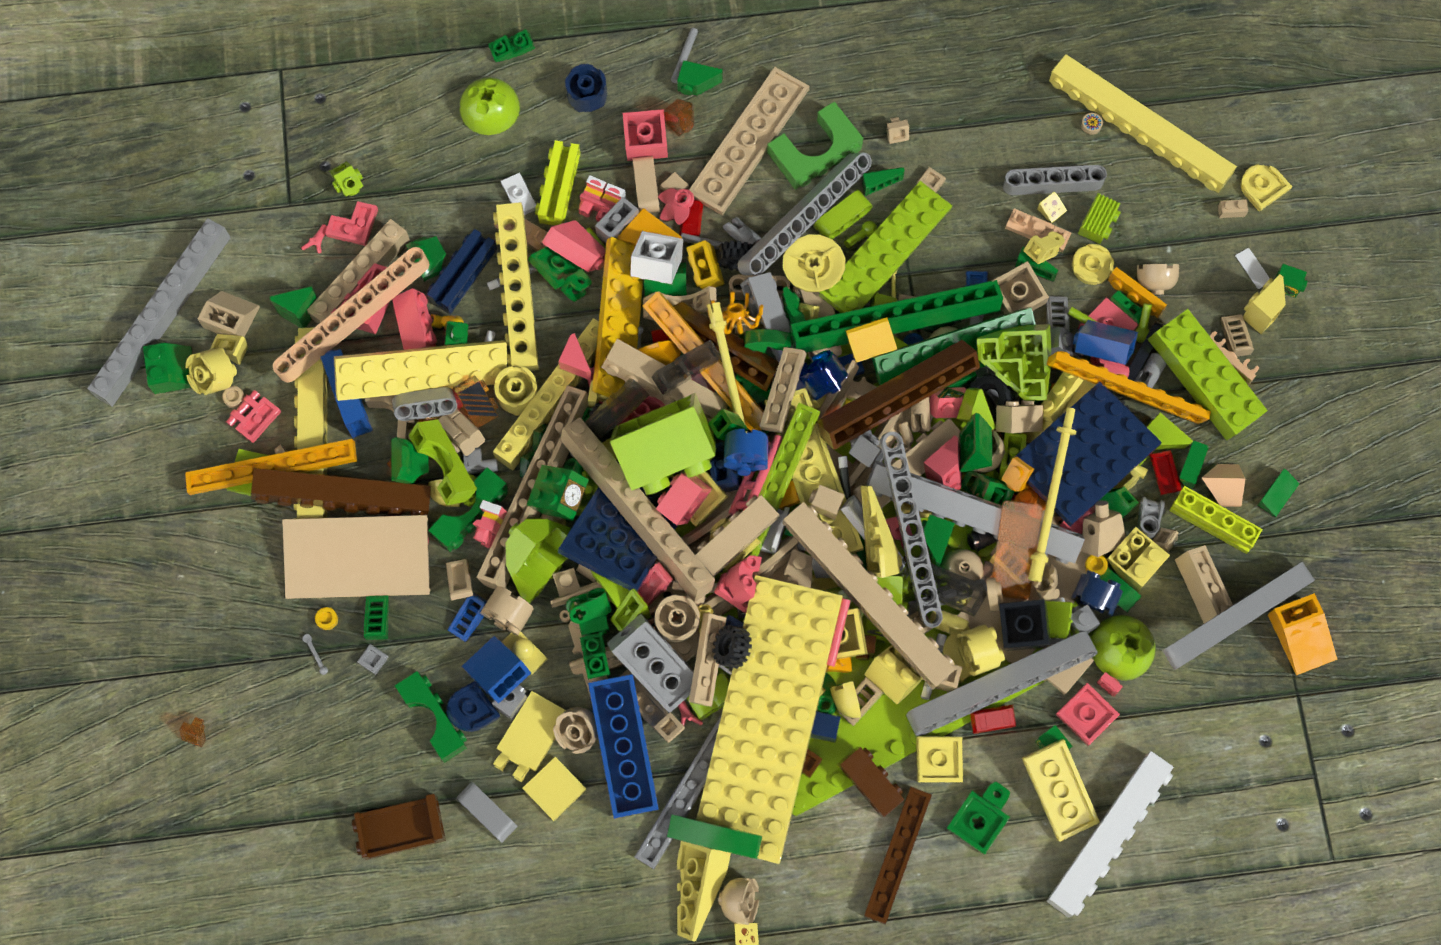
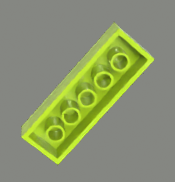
[1148,309,1268,441]

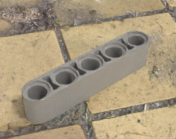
[1003,165,1107,195]

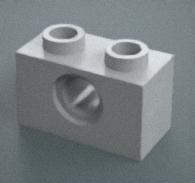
[595,197,639,243]

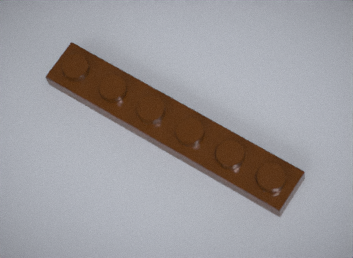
[864,787,932,925]

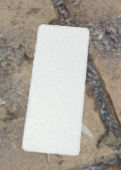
[1235,248,1270,289]

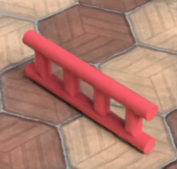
[728,435,783,515]

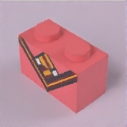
[929,387,966,418]

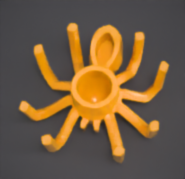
[707,292,764,334]

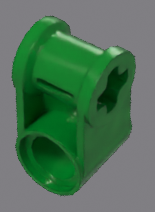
[566,588,611,624]

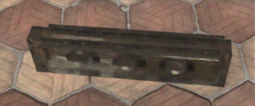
[902,555,987,616]

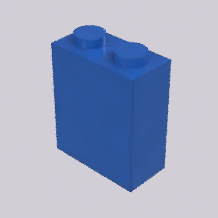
[1073,320,1138,365]
[462,636,531,704]

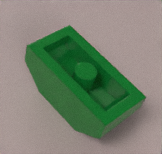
[405,236,446,282]
[391,437,429,484]

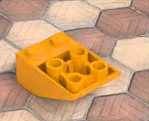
[1268,593,1337,676]

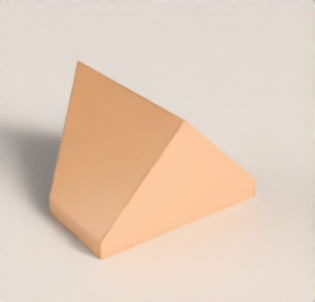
[1202,464,1245,507]

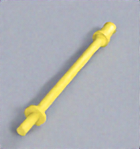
[706,302,756,472]
[1028,408,1076,582]

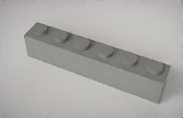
[740,272,813,394]

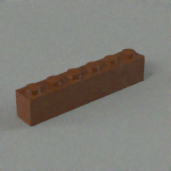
[673,301,779,392]

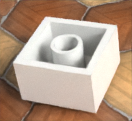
[631,231,683,284]

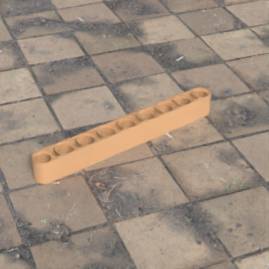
[273,247,429,383]

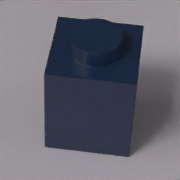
[810,712,840,743]

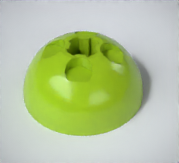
[460,77,520,135]
[1091,615,1156,681]

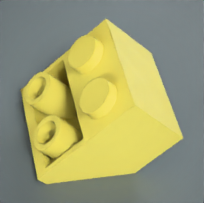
[1243,275,1286,334]
[1107,527,1170,592]
[864,645,923,704]

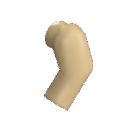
[893,422,914,448]

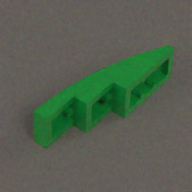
[667,814,762,859]

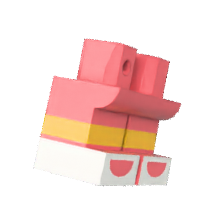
[578,175,626,222]
[473,500,507,549]

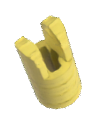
[930,610,970,636]

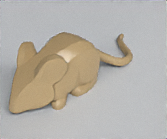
[1033,563,1060,600]

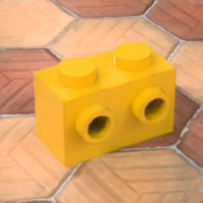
[686,240,725,289]

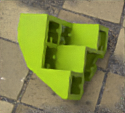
[977,324,1051,401]
[506,519,572,603]

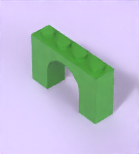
[767,101,863,190]

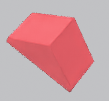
[558,333,592,379]

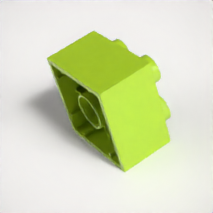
[610,393,716,495]

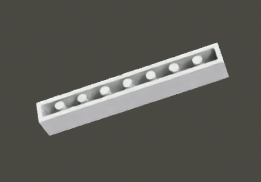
[1046,751,1174,918]

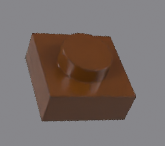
[802,749,822,779]

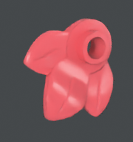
[658,188,694,225]

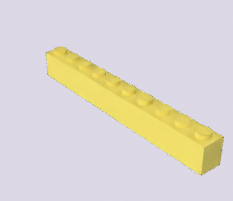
[1049,55,1237,193]
[294,327,328,519]

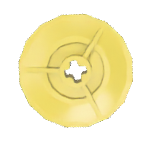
[783,235,845,292]

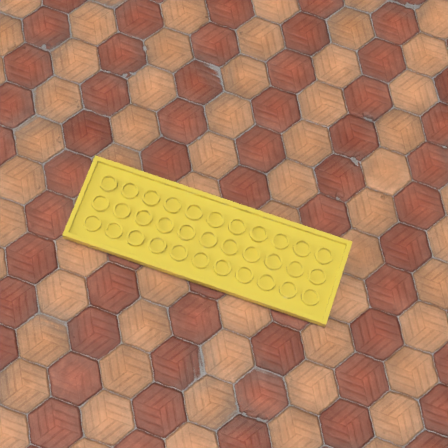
[696,575,844,864]

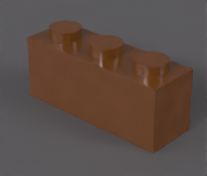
[837,747,905,817]

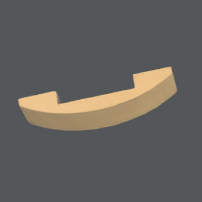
[620,670,685,743]

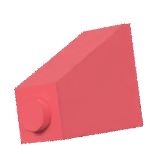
[542,220,606,272]

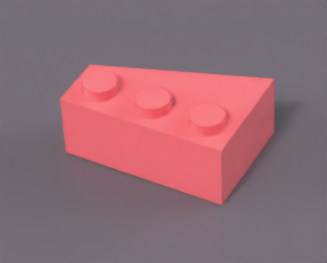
[331,263,390,334]

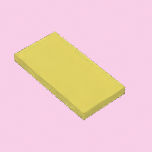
[1022,739,1100,842]

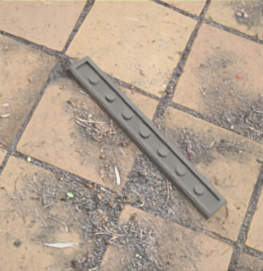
[635,716,721,869]

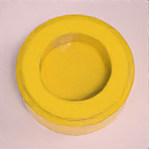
[1085,555,1108,576]
[315,607,338,630]

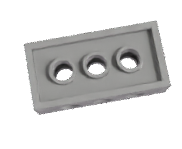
[607,614,694,713]

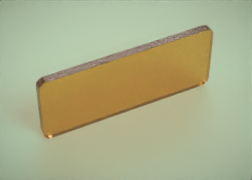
[992,500,1043,600]

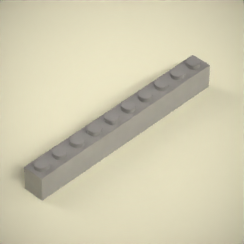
[87,218,231,407]
[866,460,1085,564]

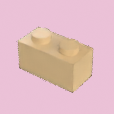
[1218,199,1248,218]

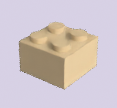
[992,262,1049,314]

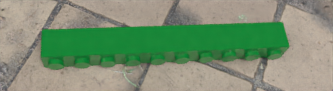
[790,280,1003,353]

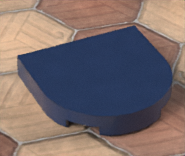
[446,681,500,732]

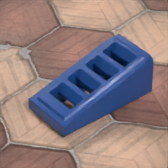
[448,593,487,642]

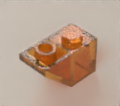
[664,99,694,137]

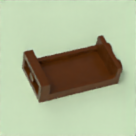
[352,794,446,860]

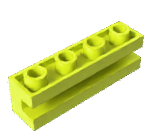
[535,140,581,226]
[1169,486,1263,554]

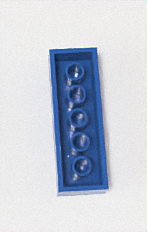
[588,674,659,818]

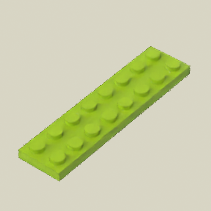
[819,181,953,313]

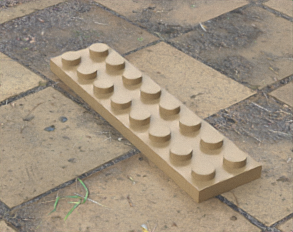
[689,67,809,216]

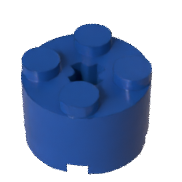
[724,429,768,476]

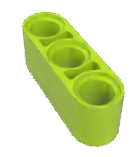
[813,190,873,240]

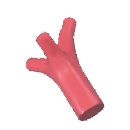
[301,224,327,253]
[678,700,703,726]

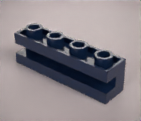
[427,229,497,315]

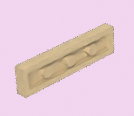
[759,347,806,433]
[689,613,726,707]

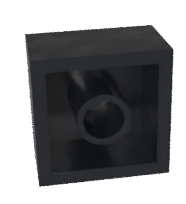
[999,599,1051,651]

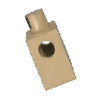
[1082,501,1126,557]

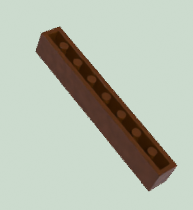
[816,340,980,450]
[251,468,431,517]

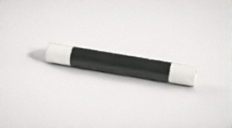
[838,456,851,500]

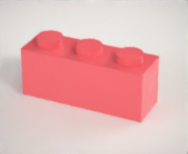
[392,288,437,350]

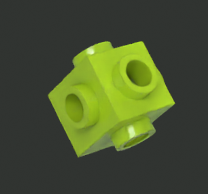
[329,161,363,197]

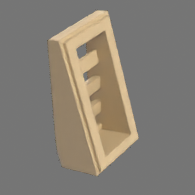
[1221,314,1254,357]
[837,677,884,726]

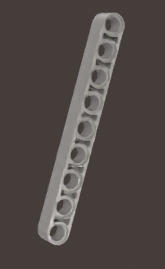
[738,152,872,276]
[880,432,943,627]
[1162,562,1315,670]
[906,632,1097,736]

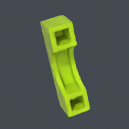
[408,419,477,505]

